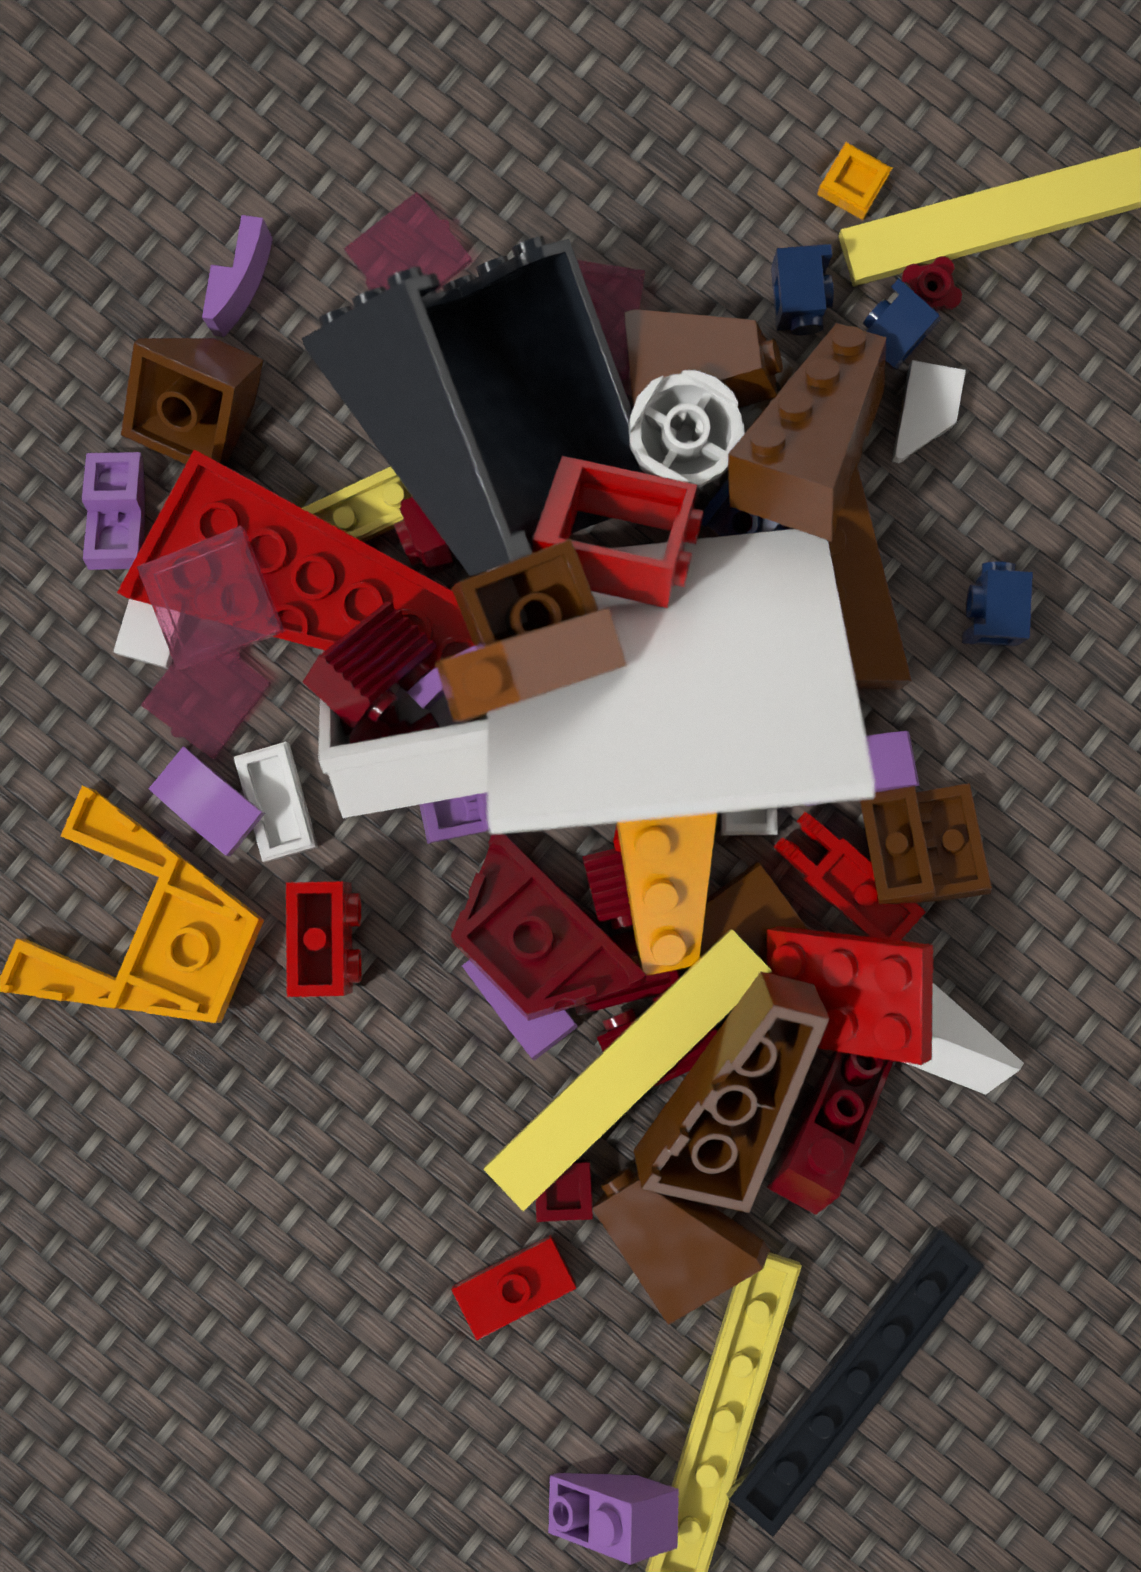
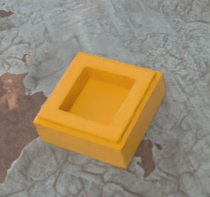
[817,142,892,220]

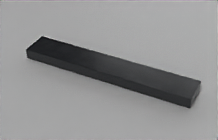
[727,1226,984,1537]

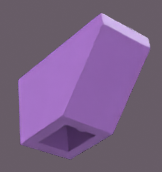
[548,1473,679,1564]

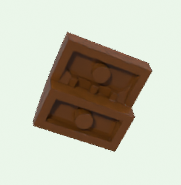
[860,783,992,904]
[699,862,807,1013]

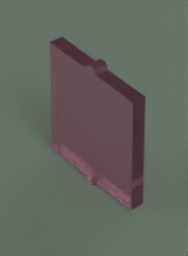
[344,191,472,290]
[141,630,271,759]

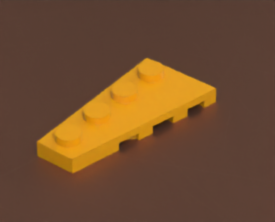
[617,812,717,976]

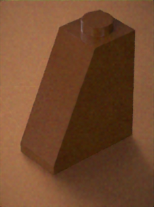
[624,309,783,408]
[592,1167,770,1325]

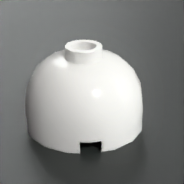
[629,370,744,488]

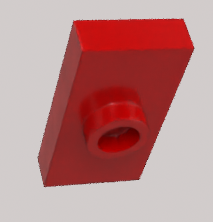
[451,1235,577,1341]

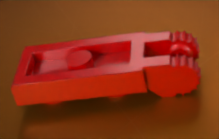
[774,812,926,941]

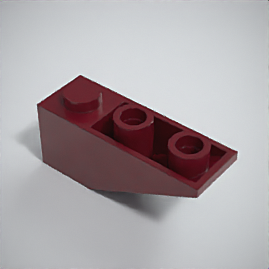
[767,1051,894,1215]

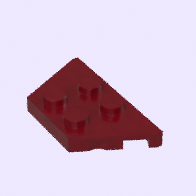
[451,833,647,1021]

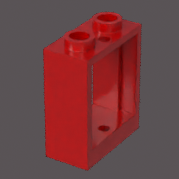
[533,456,704,608]

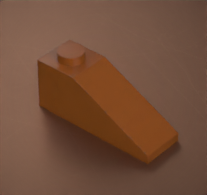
[435,608,627,721]

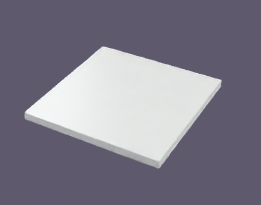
[487,529,874,834]

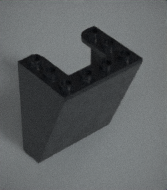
[301,236,646,576]

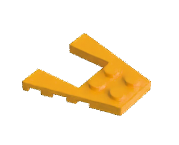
[0,785,264,1023]

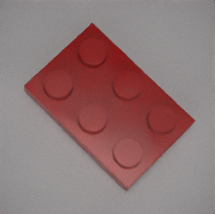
[767,926,933,1065]

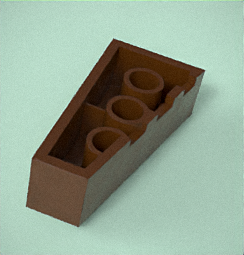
[728,323,887,542]
[792,468,912,690]
[634,971,829,1213]

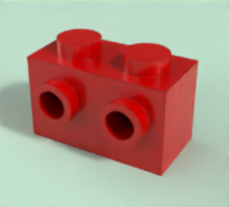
[286,881,362,997]

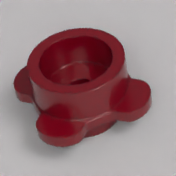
[902,256,962,312]

